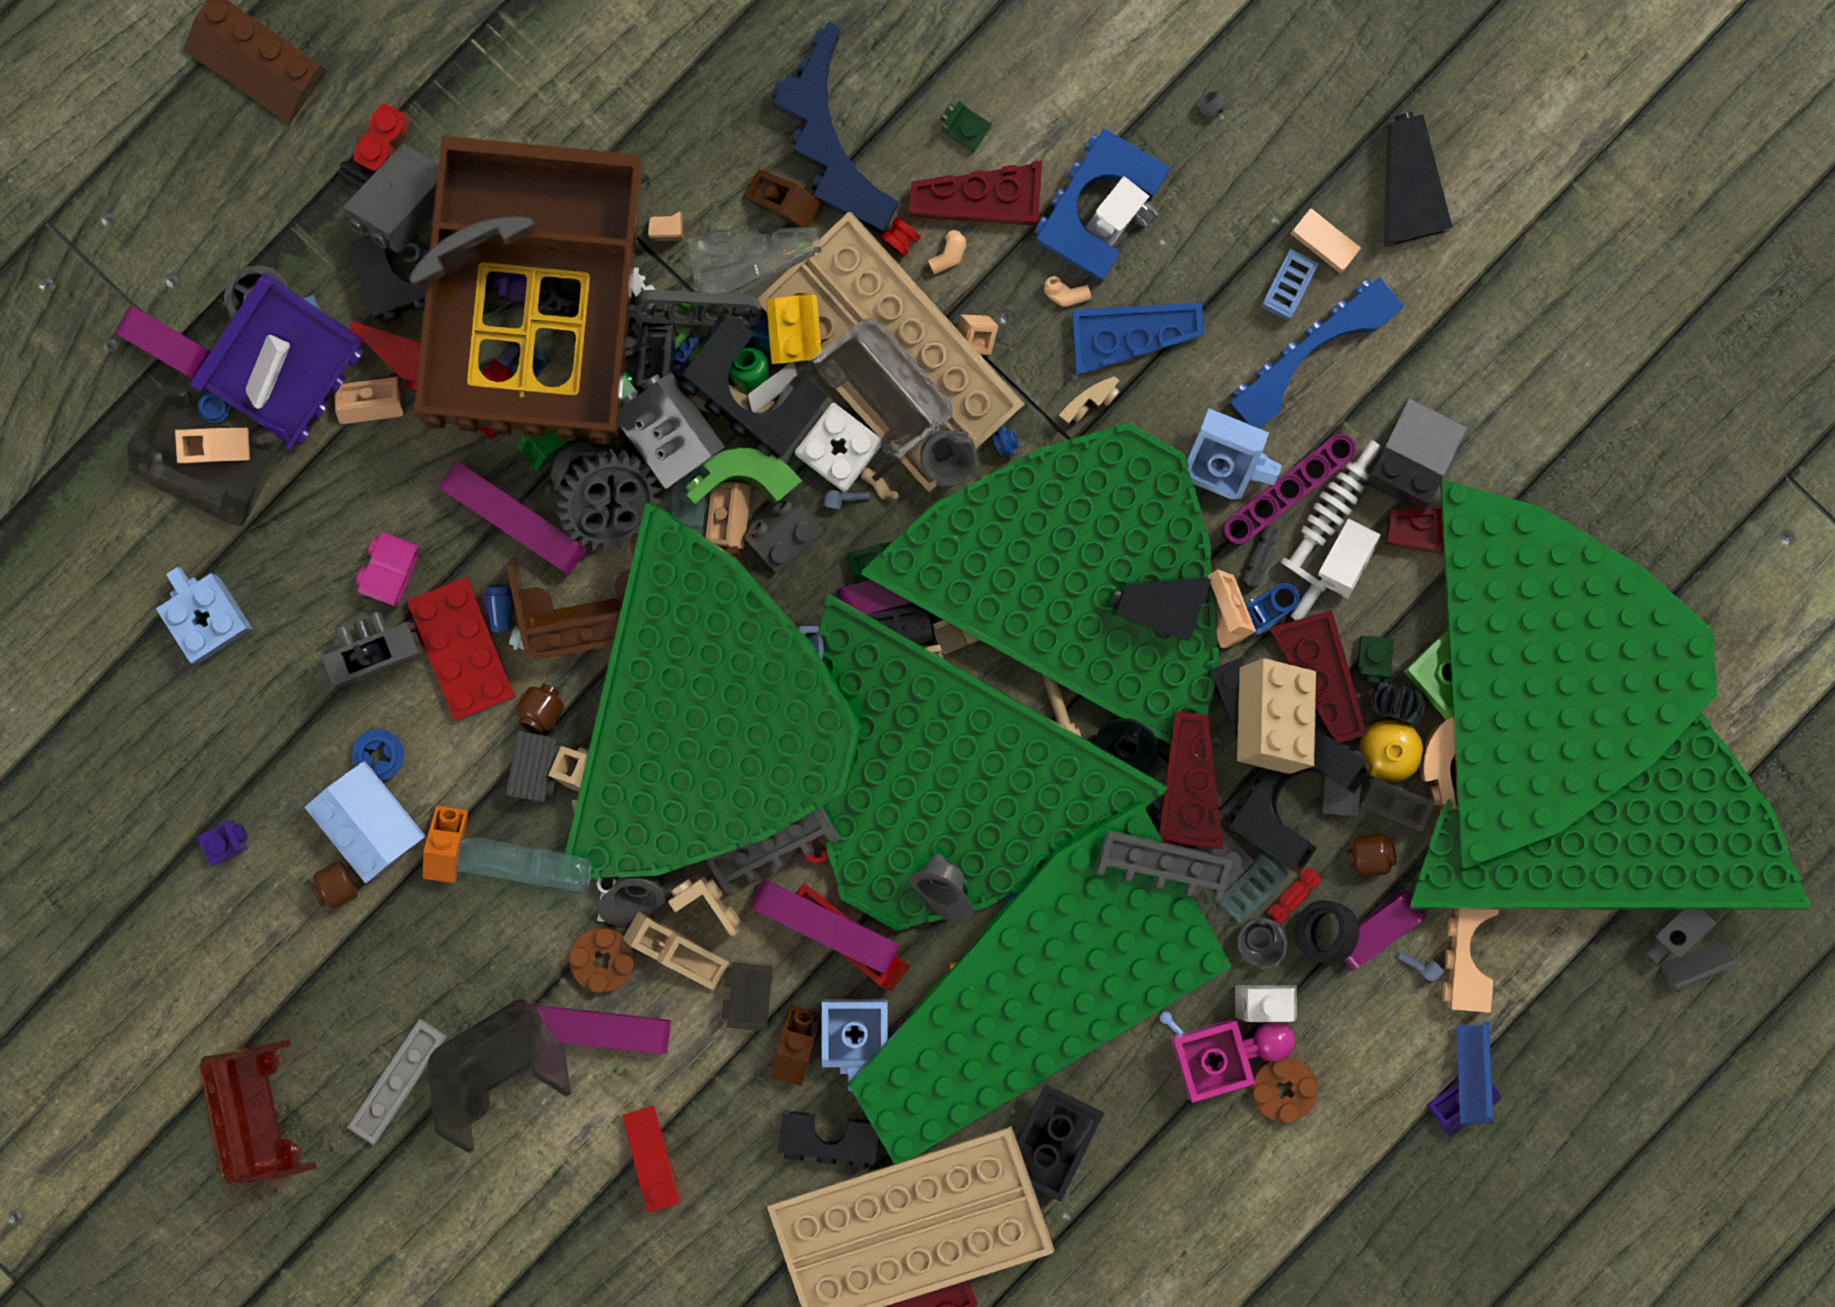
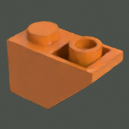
[423,805,468,883]

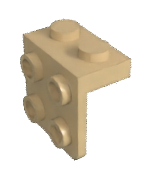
[668,876,741,937]

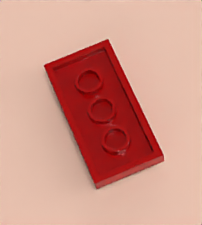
[407,577,516,721]

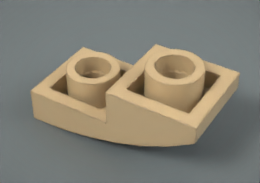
[1058,376,1120,426]

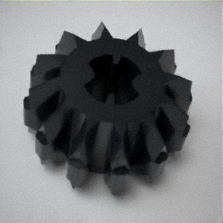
[1369,682,1426,725]

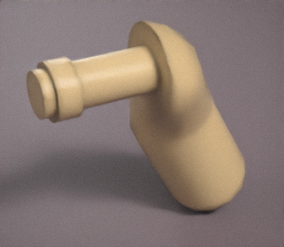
[860,468,898,500]

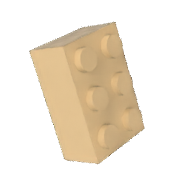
[1237,658,1316,774]

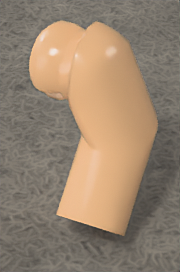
[928,230,966,275]
[1044,276,1092,307]

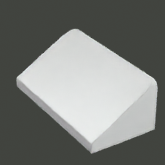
[246,335,290,409]

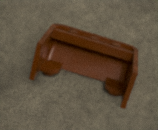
[506,535,638,659]

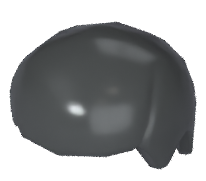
[1237,917,1287,969]

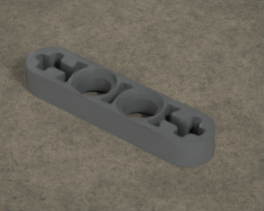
[635,290,762,328]

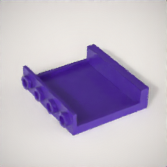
[189,273,364,450]

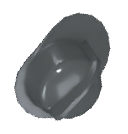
[909,854,973,922]
[598,876,666,927]

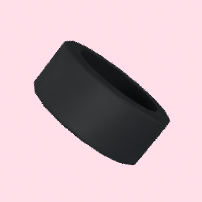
[1294,900,1360,964]

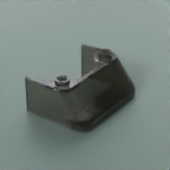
[790,319,953,482]
[428,999,571,1153]

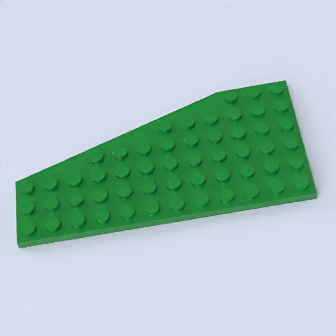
[847,801,1232,1165]

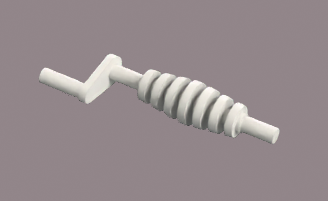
[1280,440,1382,620]

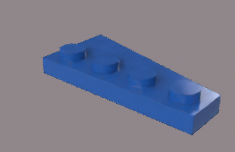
[1072,303,1204,376]

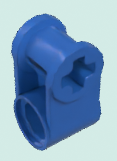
[1245,583,1299,637]

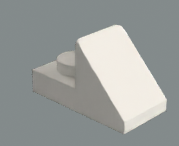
[1085,176,1150,246]

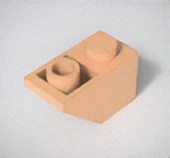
[175,428,250,463]

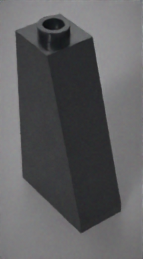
[1384,112,1452,248]

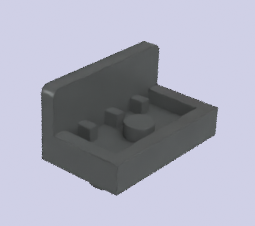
[744,494,824,573]

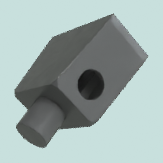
[1645,910,1717,965]

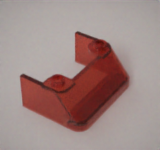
[200,1039,317,1184]

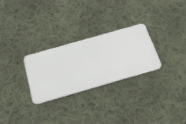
[748,362,798,412]

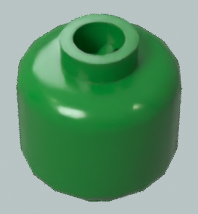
[728,347,771,395]

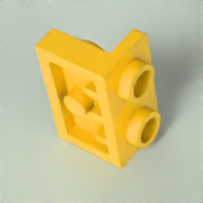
[766,294,822,364]

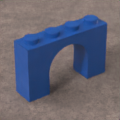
[1034,128,1170,283]

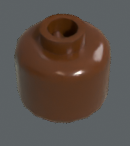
[516,684,564,734]
[1347,833,1397,878]
[310,862,361,910]

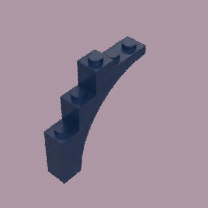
[771,22,898,234]

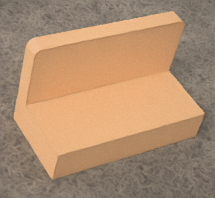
[1207,570,1256,649]

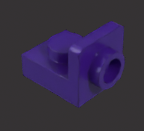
[495,272,543,306]
[197,819,248,866]

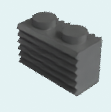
[506,731,561,802]

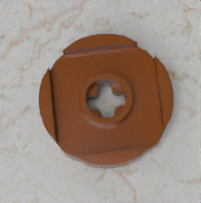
[569,928,635,993]
[1252,1057,1318,1123]

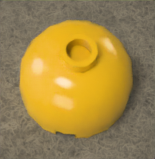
[1357,719,1424,783]

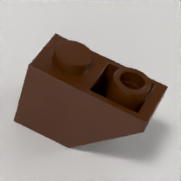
[770,1005,822,1086]

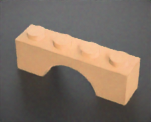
[1442,909,1499,1013]

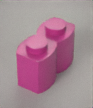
[356,532,422,608]

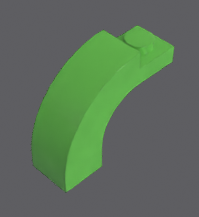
[682,448,802,508]

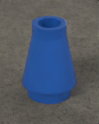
[483,584,514,632]

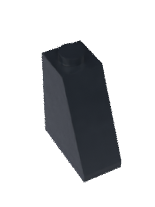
[1109,576,1211,641]

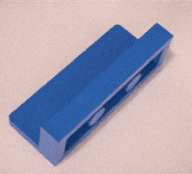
[1457,1021,1494,1125]

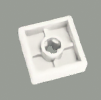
[795,403,883,492]

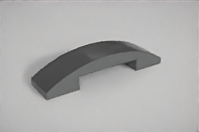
[410,217,536,289]

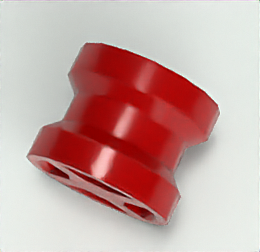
[880,217,921,258]

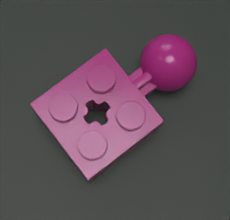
[1170,1018,1295,1103]

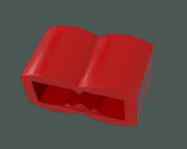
[354,103,410,174]

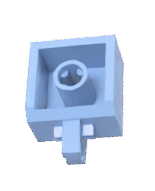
[1185,408,1282,500]
[156,567,253,664]
[822,999,888,1091]

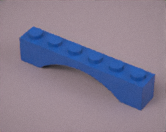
[1228,277,1405,429]

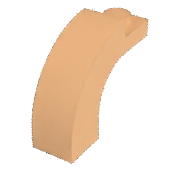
[1420,716,1457,811]

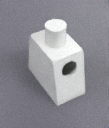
[1235,985,1297,1022]

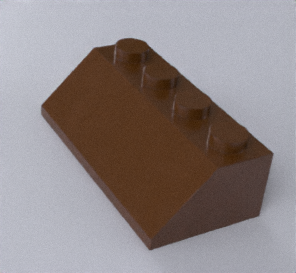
[183,0,326,124]

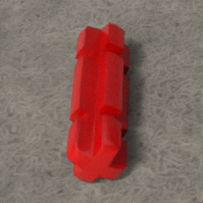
[1268,868,1322,924]

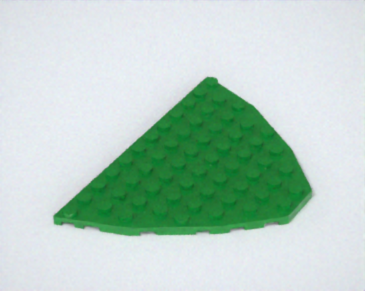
[860,423,1220,745]
[1440,480,1717,869]
[559,503,862,881]
[819,593,1167,931]
[1410,712,1810,910]

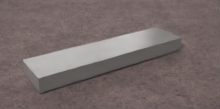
[347,1018,448,1146]

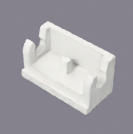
[1318,519,1380,599]

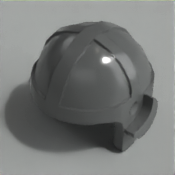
[920,429,977,488]

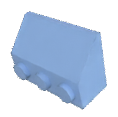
[304,761,426,883]

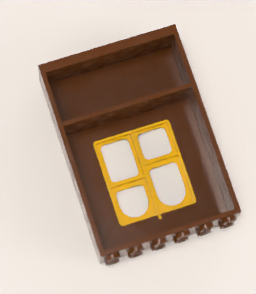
[414,136,644,444]

